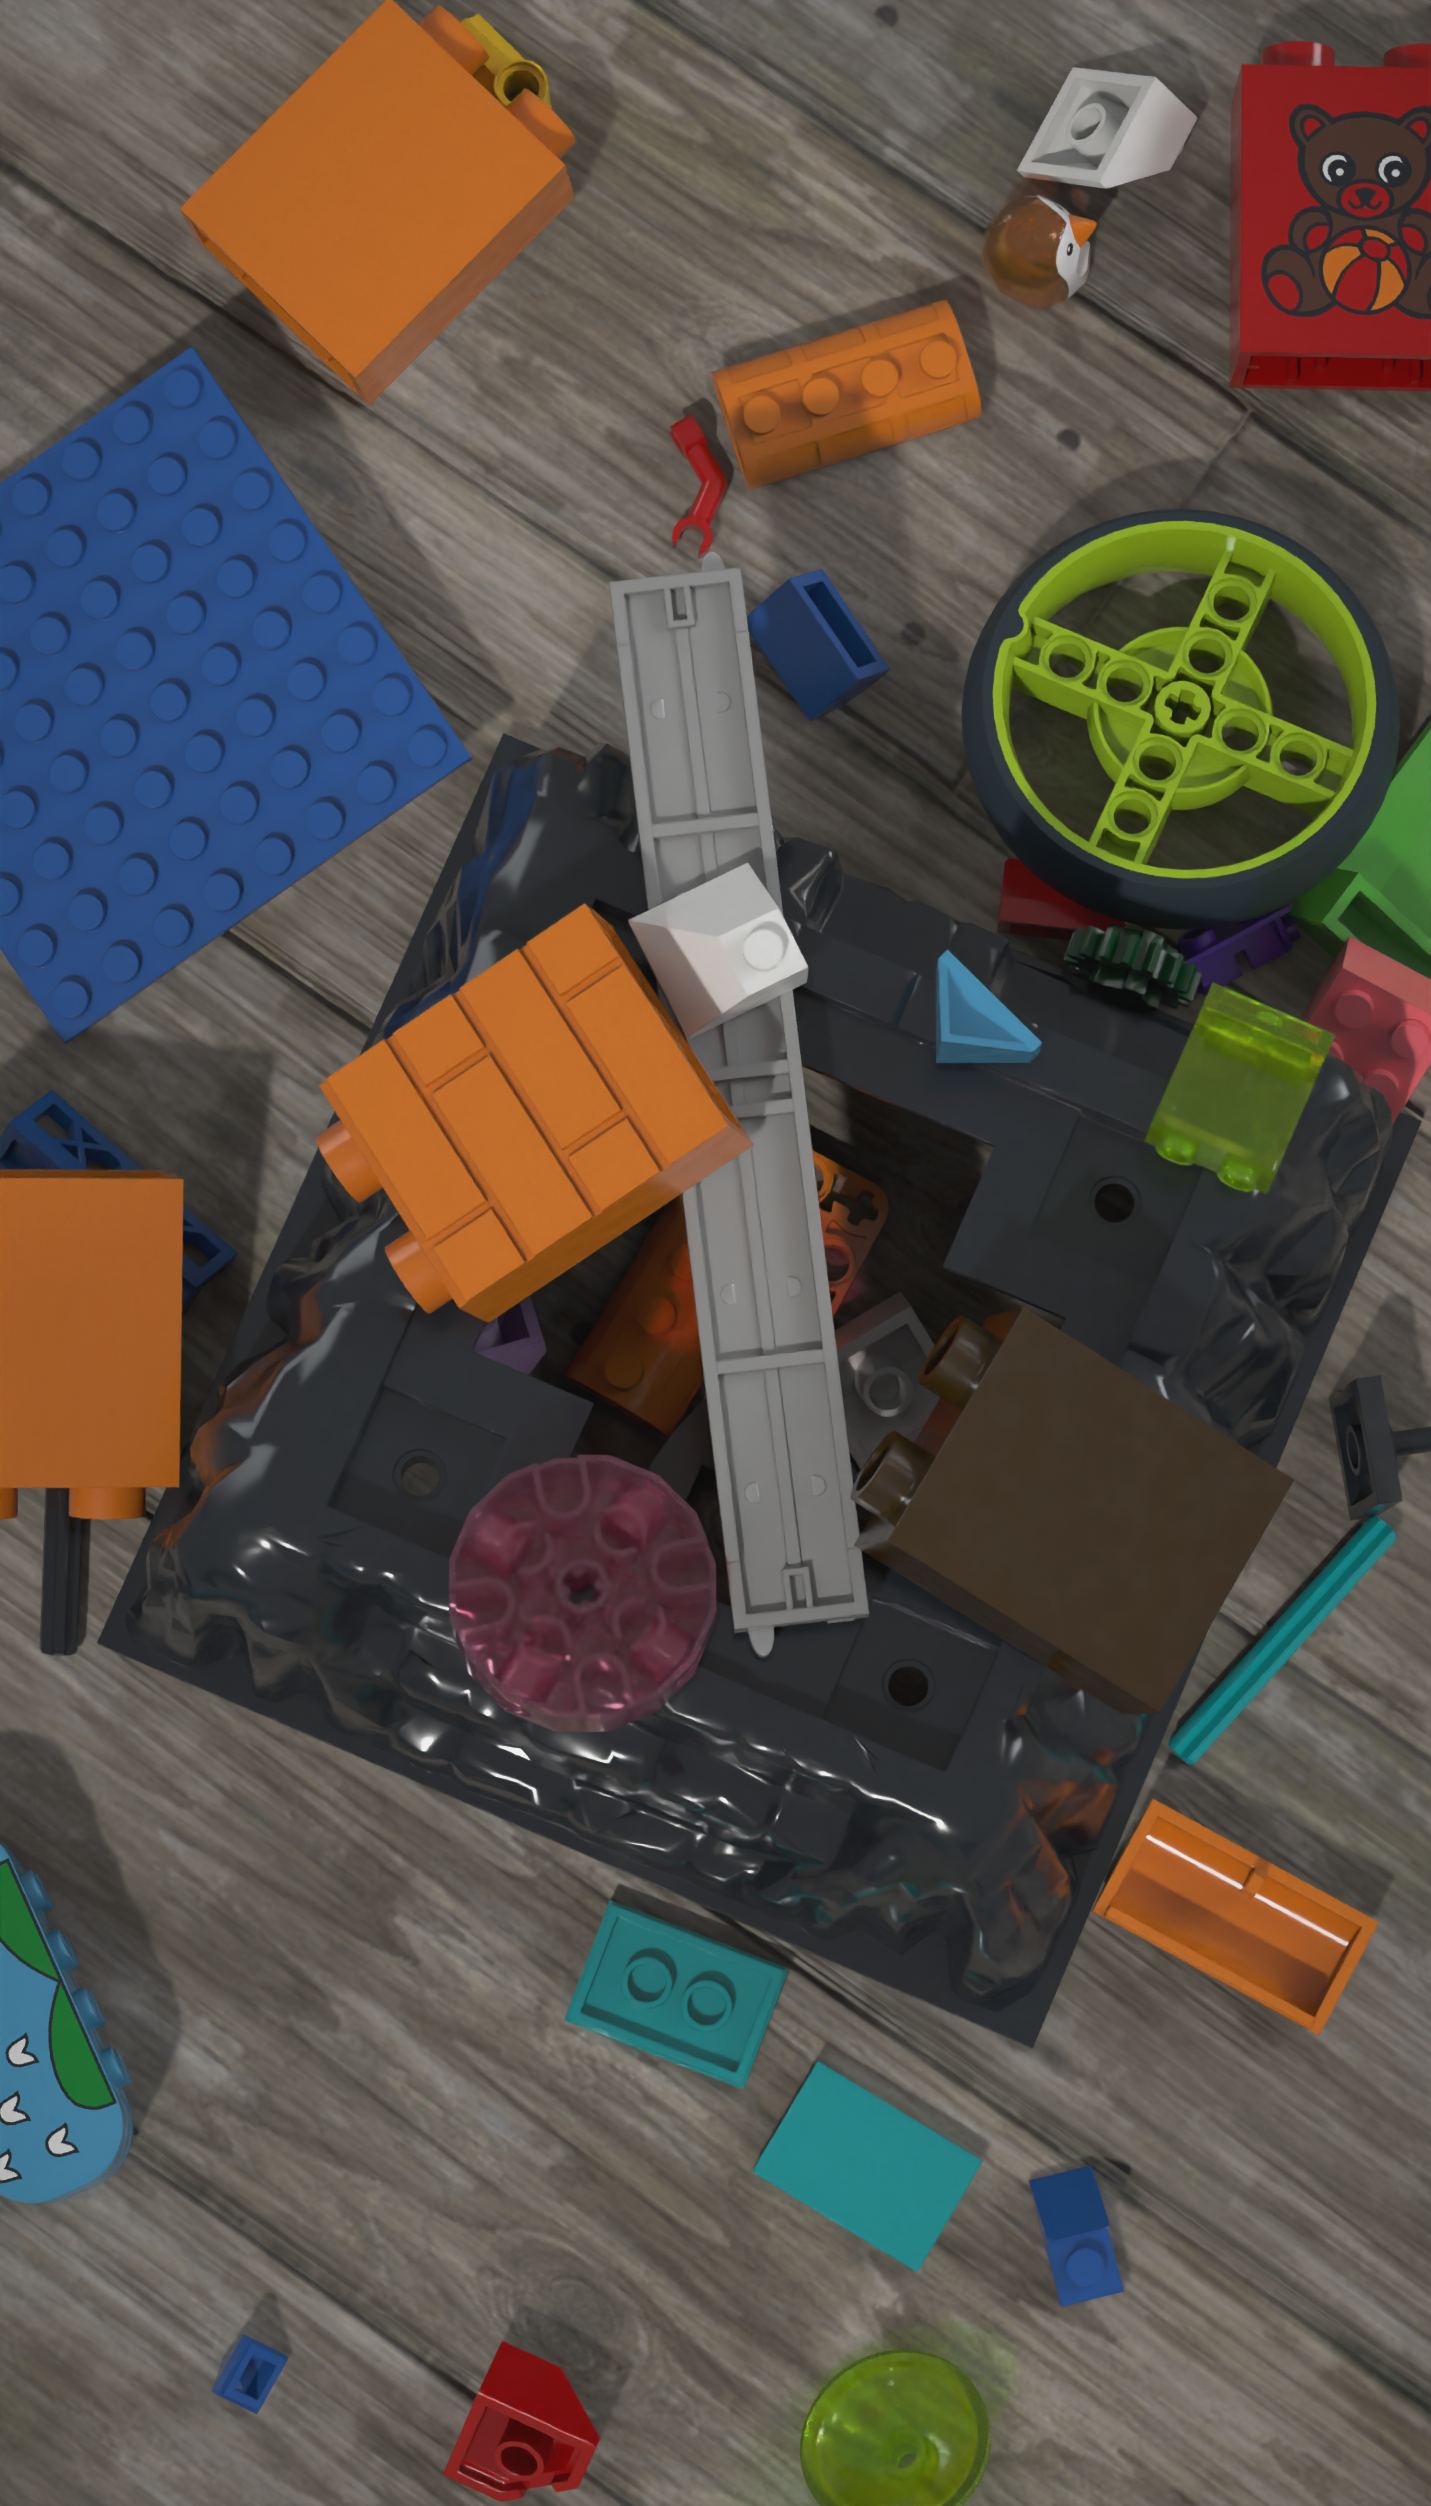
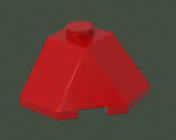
[442,2341,601,2502]

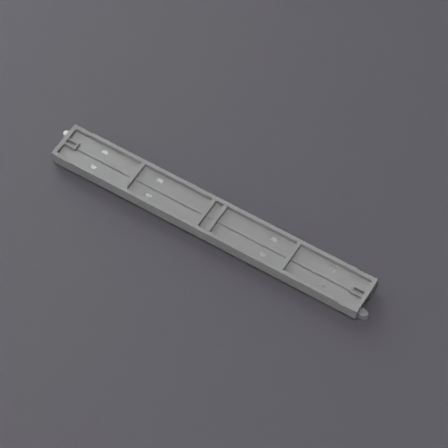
[609,552,869,1658]

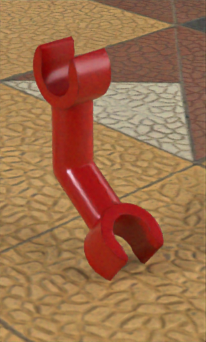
[669,414,728,559]

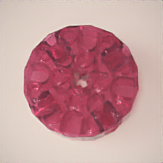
[449,1455,716,1732]

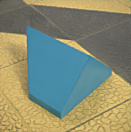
[936,950,1042,1063]

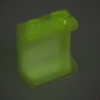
[1144,983,1335,1194]

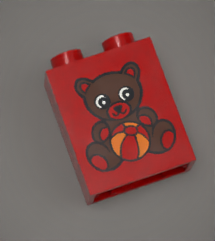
[1229,41,1431,392]

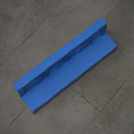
[0,1090,238,1317]

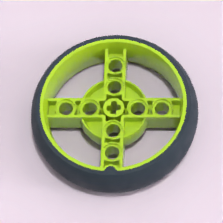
[961,509,1400,929]

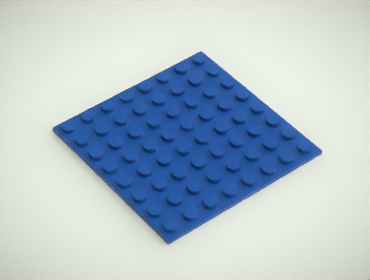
[0,346,473,1044]

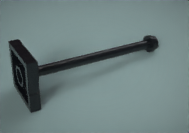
[1329,1375,1431,1521]

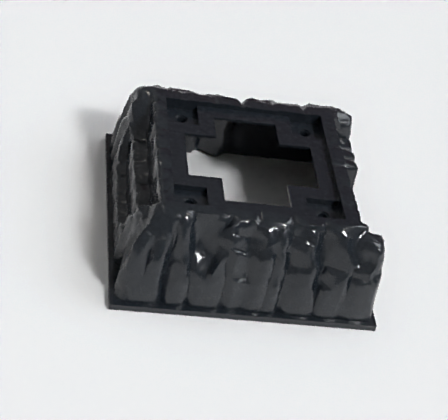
[97,733,1422,2049]

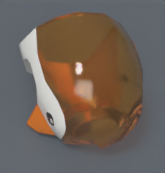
[981,195,1097,308]

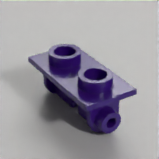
[1174,904,1300,996]

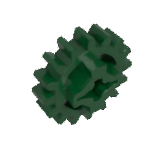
[1063,923,1202,1011]

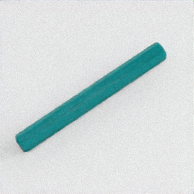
[1168,1516,1397,1765]

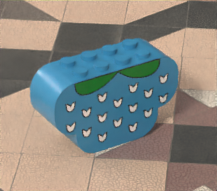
[0,1841,134,2204]

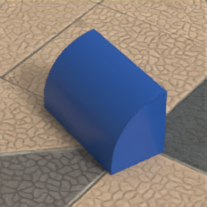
[747,569,891,722]

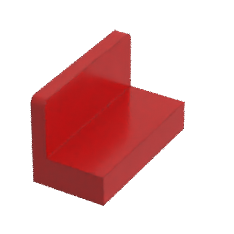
[997,858,1125,941]

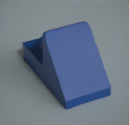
[1028,2165,1124,2307]

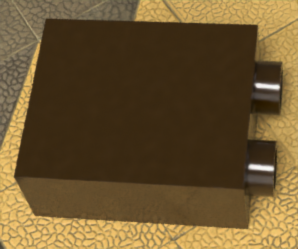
[850,1307,1294,1714]

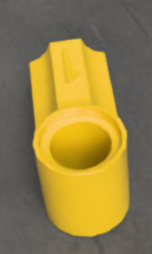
[461,14,552,109]

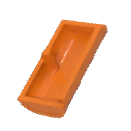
[710,299,982,491]
[562,1194,704,1438]
[1092,1799,1379,2036]

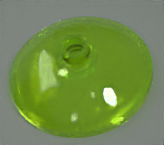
[800,2349,992,2506]

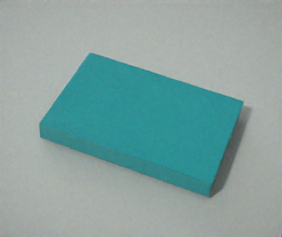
[564,1900,789,2090]
[752,2061,983,2272]

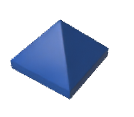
[212,2334,289,2414]

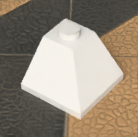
[1017,67,1198,189]
[628,863,808,1040]

